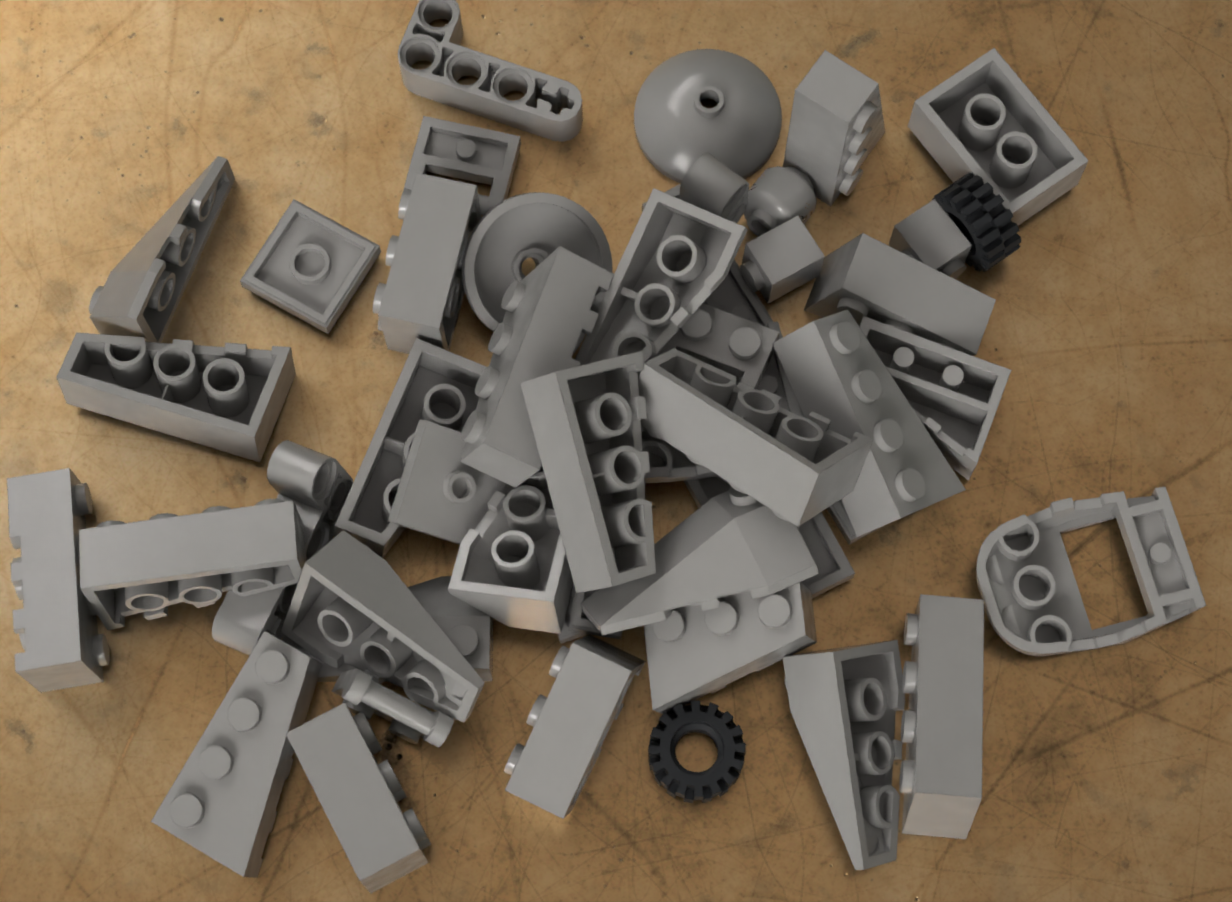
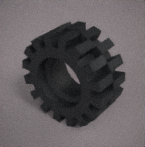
[932,173,1021,272]
[648,700,746,803]

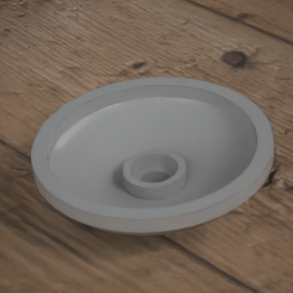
[634,49,782,183]
[462,192,612,332]

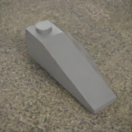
[581,487,819,635]
[281,530,485,722]

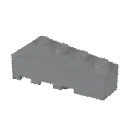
[783,50,885,206]
[772,309,966,537]
[334,338,486,558]
[520,351,656,593]
[151,631,322,878]

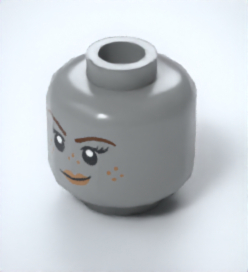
[744,166,817,237]

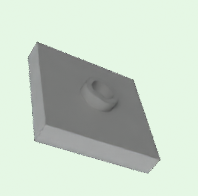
[240,199,381,334]
[388,420,506,545]

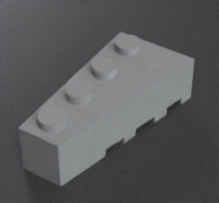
[460,246,614,488]
[57,333,296,462]
[638,348,874,527]
[7,468,110,693]
[79,499,305,630]
[899,594,984,839]

